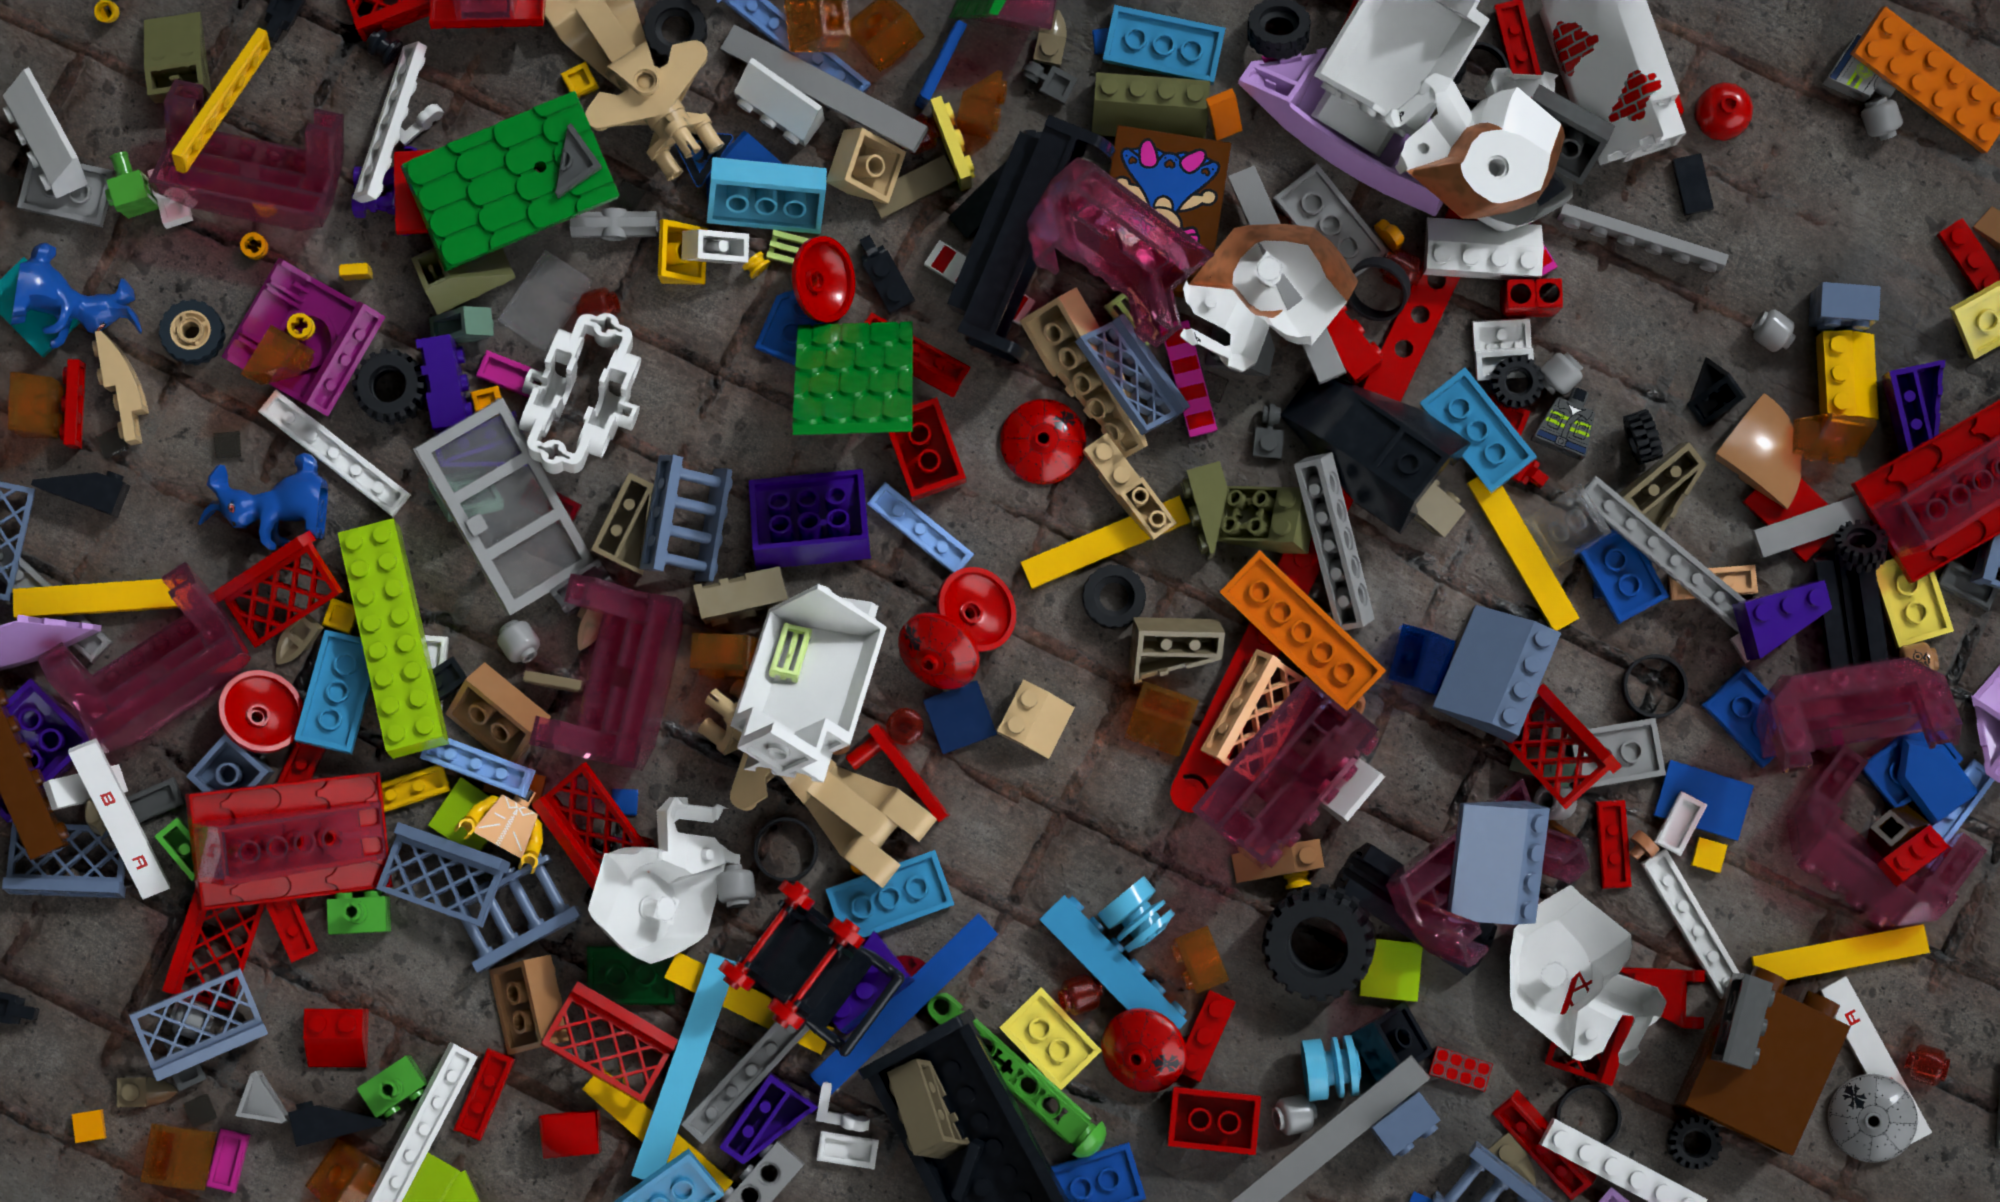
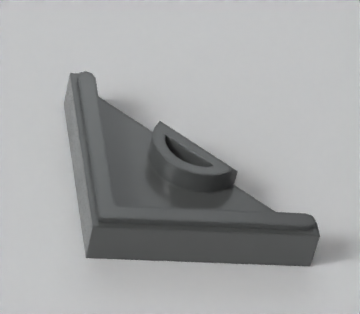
[555,123,602,199]

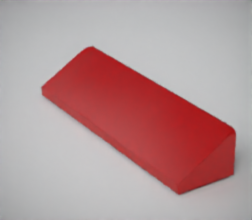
[864,312,971,397]
[1492,1090,1597,1201]

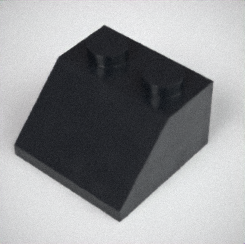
[1350,1001,1434,1082]

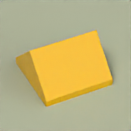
[658,219,708,285]

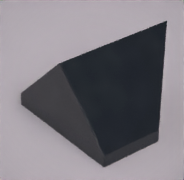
[1687,357,1746,427]

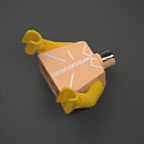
[454,789,543,874]

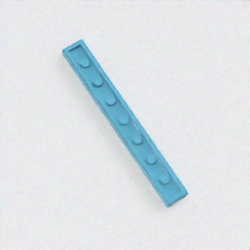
[631,953,737,1180]

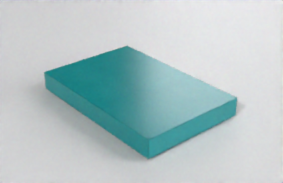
[0,257,80,358]

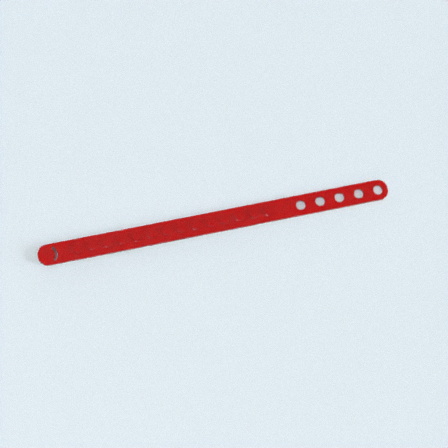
[1170,208,1479,813]

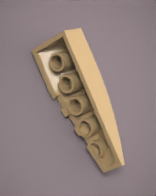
[1019,287,1148,458]

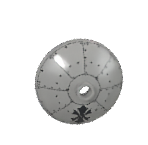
[1828,1074,1918,1163]

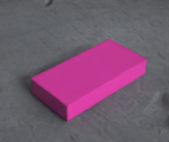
[476,350,539,398]
[206,1128,251,1193]

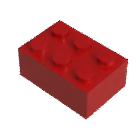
[888,397,967,502]
[1166,1086,1261,1155]

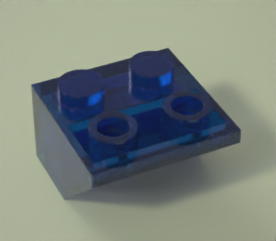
[1385,624,1456,696]

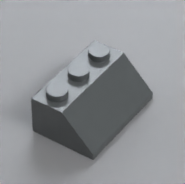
[1531,84,1615,185]
[1711,973,1775,1070]

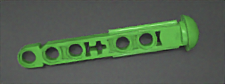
[927,993,1106,1158]

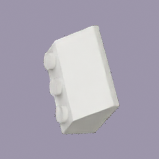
[734,58,825,147]

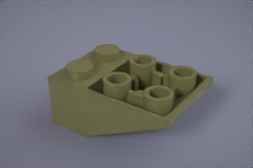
[144,12,212,104]
[411,247,516,315]
[1180,461,1228,560]
[1217,486,1312,554]

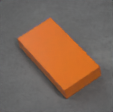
[1206,88,1243,141]

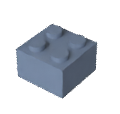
[1809,282,1881,332]
[186,733,275,792]
[1369,1091,1441,1157]

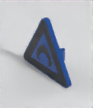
[675,133,733,187]

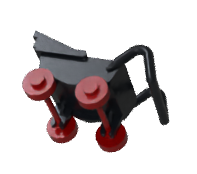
[718,879,905,1057]

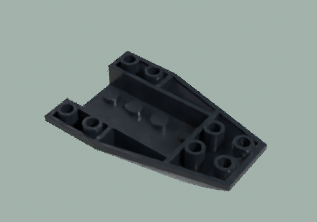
[1280,373,1471,534]

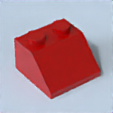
[303,1008,369,1067]

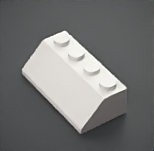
[2,67,88,199]
[1423,217,1544,280]

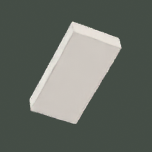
[1654,791,1707,856]
[817,1131,879,1169]

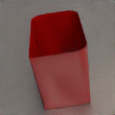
[1500,278,1563,318]
[538,1110,602,1159]

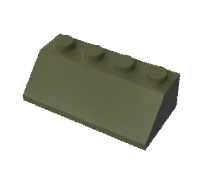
[1092,72,1210,139]

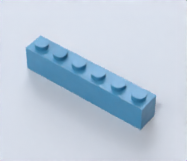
[1039,895,1187,1029]

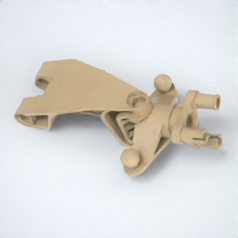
[545,0,725,181]
[698,678,937,888]

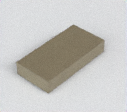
[523,670,585,694]

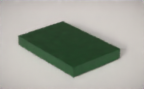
[587,946,675,1005]

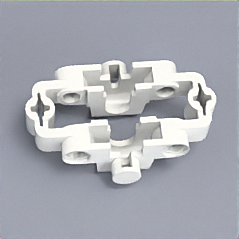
[519,313,641,474]

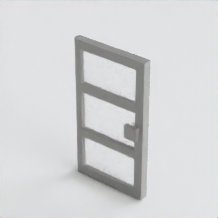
[413,397,594,616]

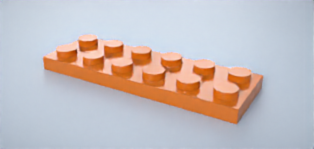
[1850,6,2000,154]
[1220,550,1387,713]

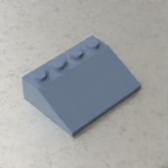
[1432,605,1561,744]
[1446,801,1550,925]

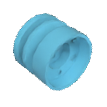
[1097,876,1175,953]
[1300,1035,1361,1101]

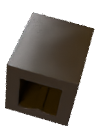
[1867,805,1930,858]

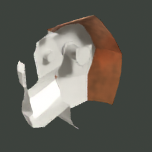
[1383,73,1565,219]
[1180,224,1358,372]

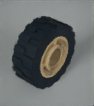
[159,299,226,366]

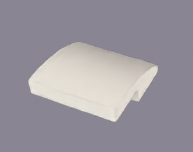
[1471,317,1534,381]

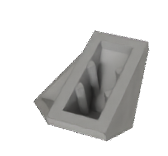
[235,1070,290,1123]

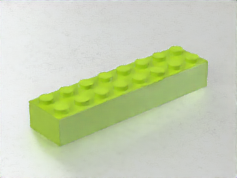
[338,518,449,759]

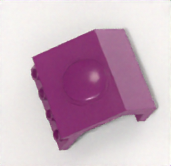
[221,258,385,416]

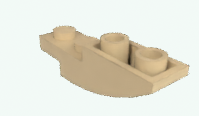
[92,331,149,445]
[1082,433,1177,541]

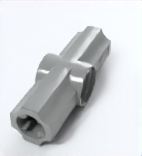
[570,208,658,241]

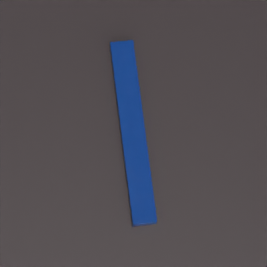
[810,913,998,1095]

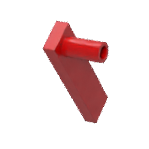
[846,723,950,822]

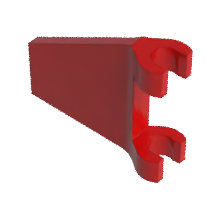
[1624,967,1705,1029]

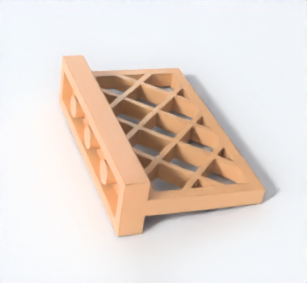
[1201,649,1313,785]

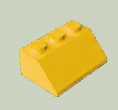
[1816,330,1879,422]

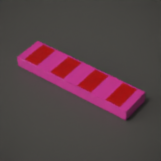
[1160,320,1218,439]

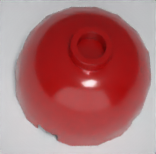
[1694,82,1753,141]

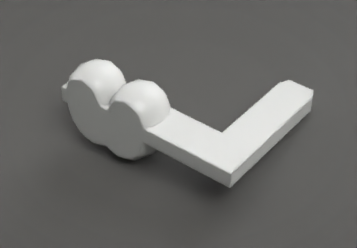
[399,104,444,146]
[816,1082,870,1132]

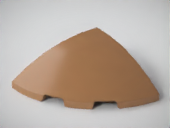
[1715,393,1803,510]

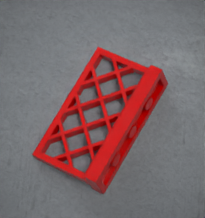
[347,0,430,42]
[212,530,343,648]
[1501,683,1622,809]
[531,762,648,891]
[162,888,265,1011]
[1545,967,1648,1087]
[540,981,679,1104]

